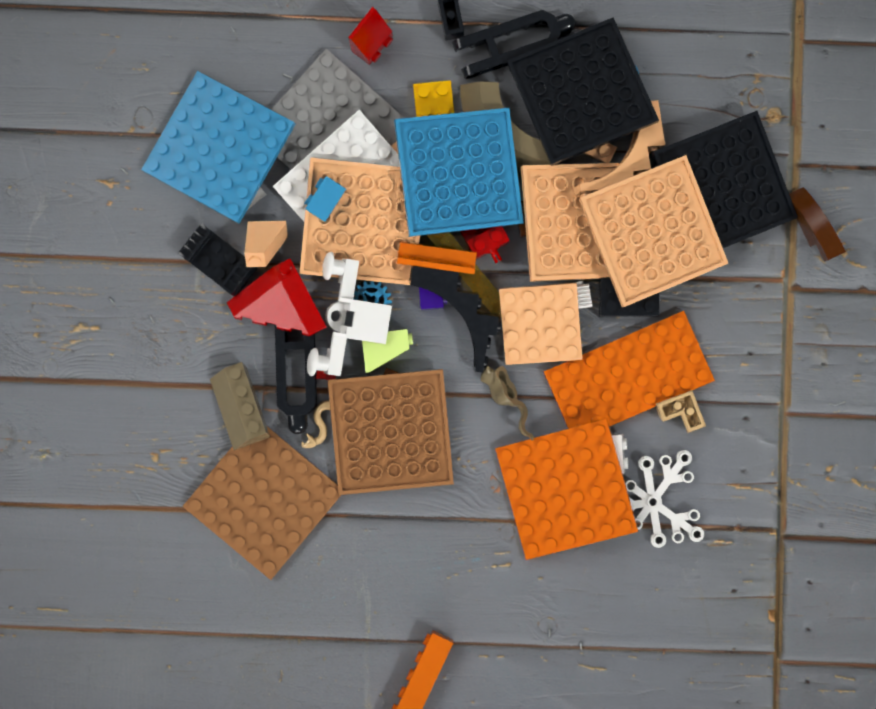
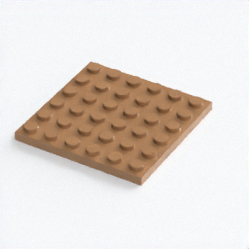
[328,369,454,495]
[182,426,343,580]

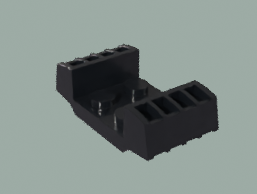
[178,223,259,296]

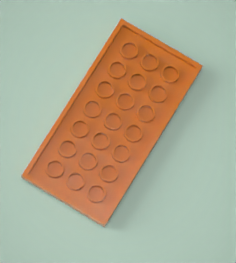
[544,311,715,429]

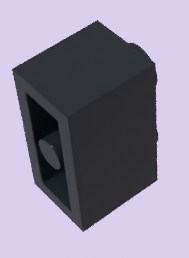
[438,0,464,41]

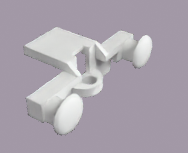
[307,251,392,376]

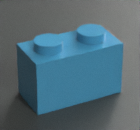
[304,176,346,222]

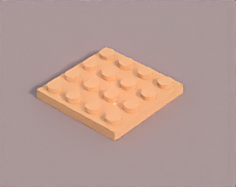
[499,282,583,365]

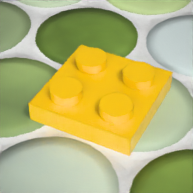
[413,80,454,117]

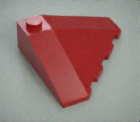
[226,258,326,336]

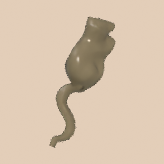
[481,366,534,441]

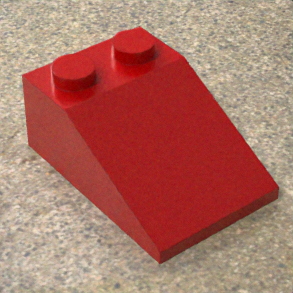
[348,7,393,65]

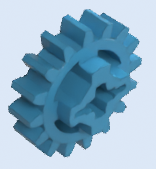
[353,281,392,305]

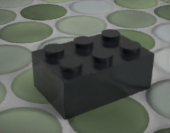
[599,277,659,317]

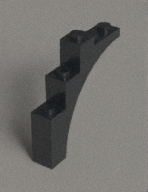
[409,266,502,373]

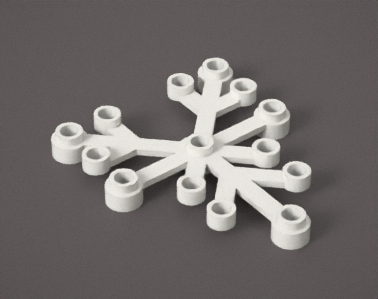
[625,450,704,548]

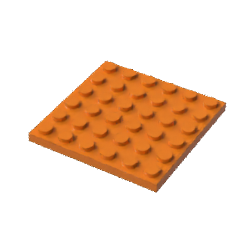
[495,418,639,560]

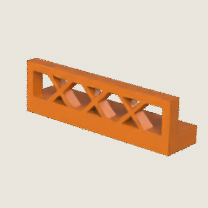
[397,241,477,274]

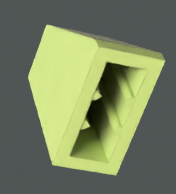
[362,329,413,373]

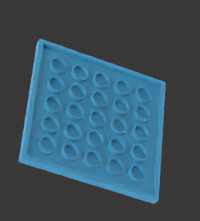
[141,71,296,224]
[394,108,524,237]

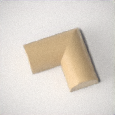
[656,390,706,433]

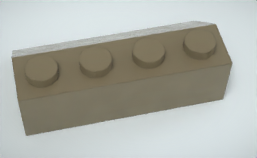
[210,362,270,451]

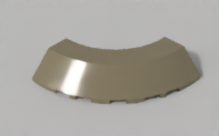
[460,82,551,177]

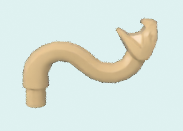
[301,400,330,448]

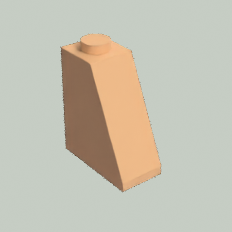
[244,221,288,267]

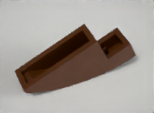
[789,187,846,262]

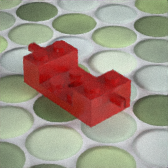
[460,226,510,264]

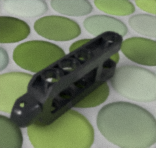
[452,10,576,79]
[275,325,317,434]

